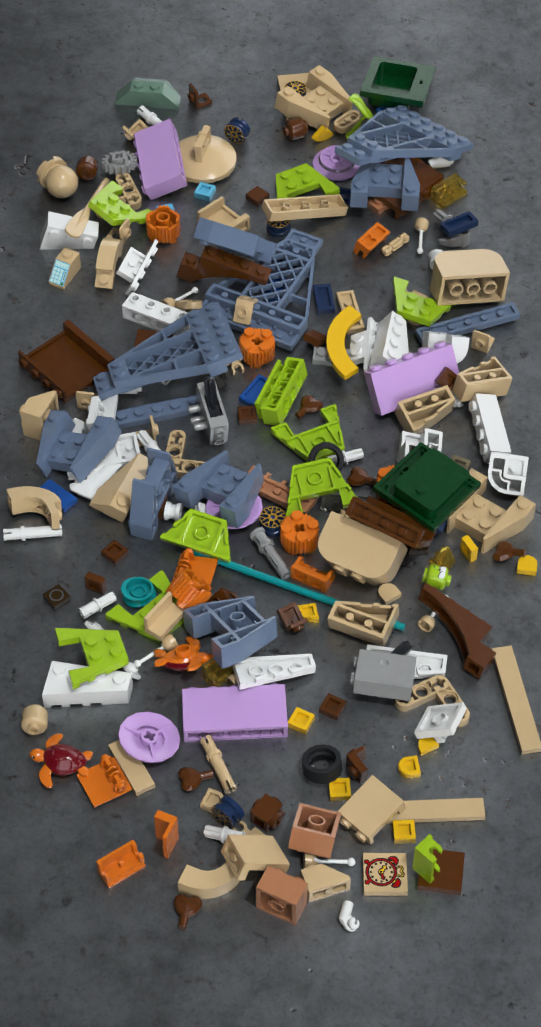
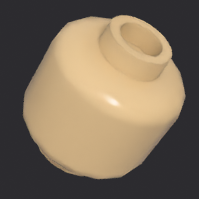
[21,704,48,735]

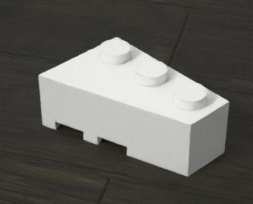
[40,211,99,250]

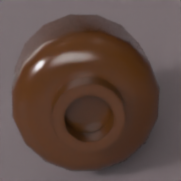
[283,117,308,141]
[76,156,98,181]

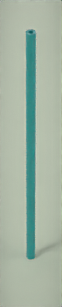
[193,551,406,631]

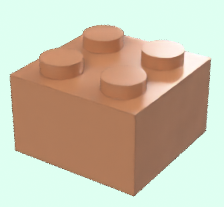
[288,803,341,858]
[256,866,308,925]

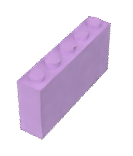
[133,119,188,200]
[364,341,459,415]
[182,683,288,742]

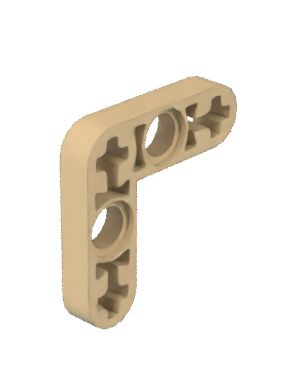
[95,172,142,219]
[166,430,205,478]
[395,675,470,727]

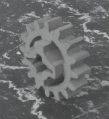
[101,150,138,175]

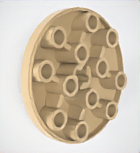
[179,125,236,184]

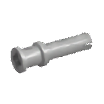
[249,527,291,580]

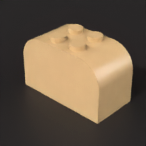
[430,249,510,306]
[318,511,408,586]

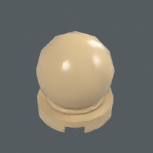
[36,156,78,198]

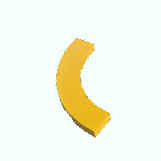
[326,305,362,380]

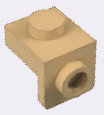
[122,119,148,141]

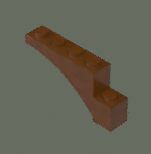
[176,245,272,286]
[418,583,496,679]

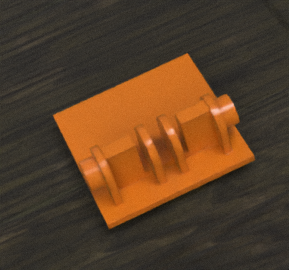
[172,548,218,586]
[76,754,133,808]

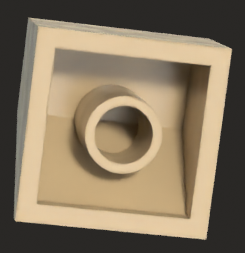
[19,390,59,440]

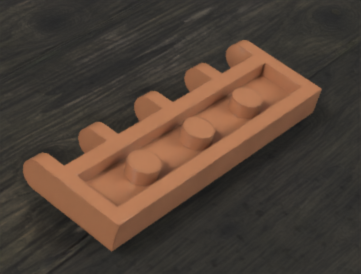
[247,465,319,515]

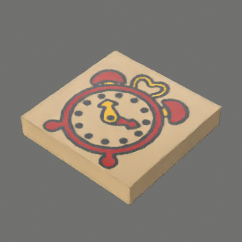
[363,853,408,896]

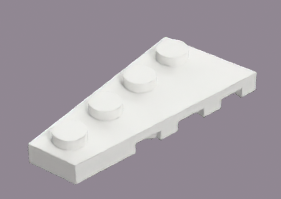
[366,644,448,679]
[232,654,316,690]

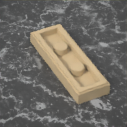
[336,290,365,334]
[108,740,155,796]

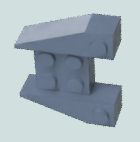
[350,158,420,211]
[193,217,277,264]
[36,409,122,483]
[128,447,177,541]
[173,450,264,528]
[183,596,277,669]

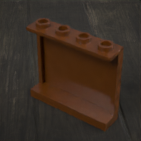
[376,158,444,220]
[18,319,115,404]
[345,496,437,549]

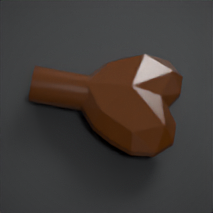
[295,395,323,419]
[347,466,376,486]
[493,541,526,562]
[178,767,214,791]
[174,894,202,930]

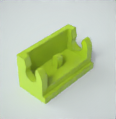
[412,834,443,884]

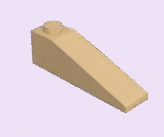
[89,453,148,523]

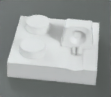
[414,702,467,743]

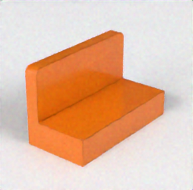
[154,810,179,859]

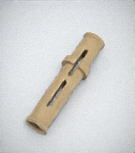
[200,735,237,794]

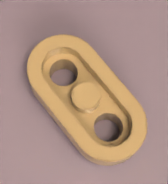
[334,110,362,134]
[176,299,202,312]

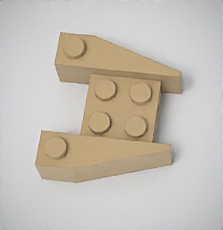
[274,65,353,129]
[446,468,536,554]

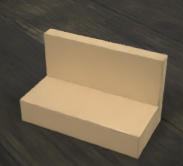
[144,592,184,641]

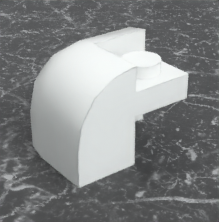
[422,331,469,364]
[396,428,443,463]
[488,452,529,496]

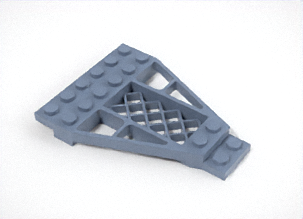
[334,105,474,166]
[202,228,323,351]
[93,302,243,401]

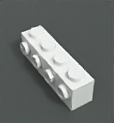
[122,292,190,336]
[469,393,511,463]

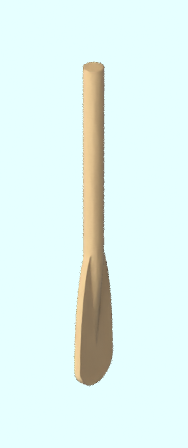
[65,178,110,238]

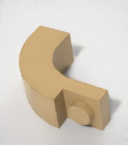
[95,238,124,289]
[6,486,62,530]
[178,862,241,899]

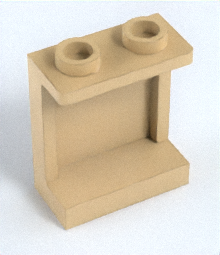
[197,196,250,231]
[338,775,406,845]
[221,834,290,880]

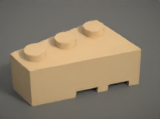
[452,356,513,402]
[395,385,455,434]
[327,601,399,647]

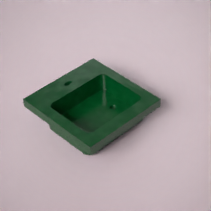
[360,56,436,109]
[373,442,481,533]

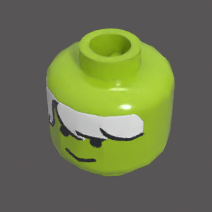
[422,564,452,592]

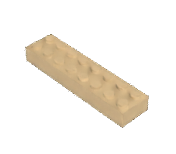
[262,194,348,222]

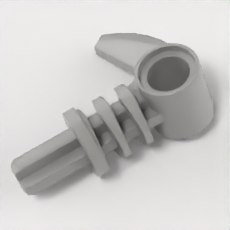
[433,209,471,248]

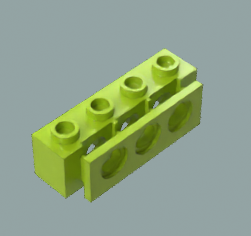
[254,357,308,426]

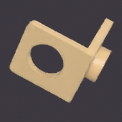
[106,219,131,245]
[233,295,258,325]
[471,330,495,353]
[76,391,99,410]
[136,415,159,447]

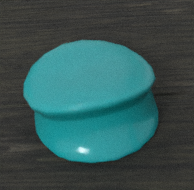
[121,577,156,607]

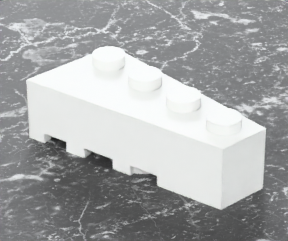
[369,311,409,367]
[42,661,133,708]

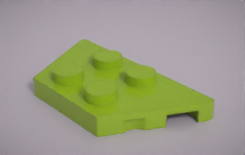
[160,509,231,563]

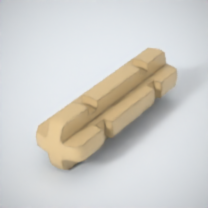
[381,233,409,256]

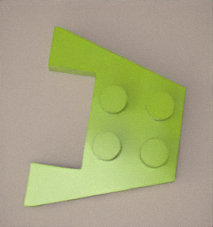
[276,163,340,199]
[88,180,152,226]
[392,276,457,327]
[271,404,345,462]
[286,457,357,517]
[105,570,184,642]
[55,628,129,689]

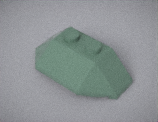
[115,77,181,110]

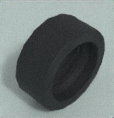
[308,442,344,471]
[302,744,343,784]

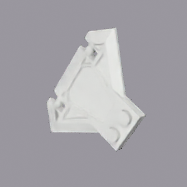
[67,418,140,500]

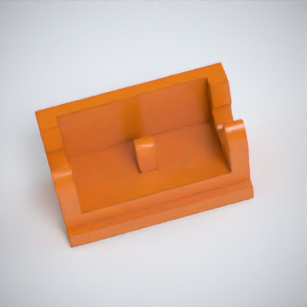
[353,222,390,259]
[291,556,335,593]
[96,839,146,888]

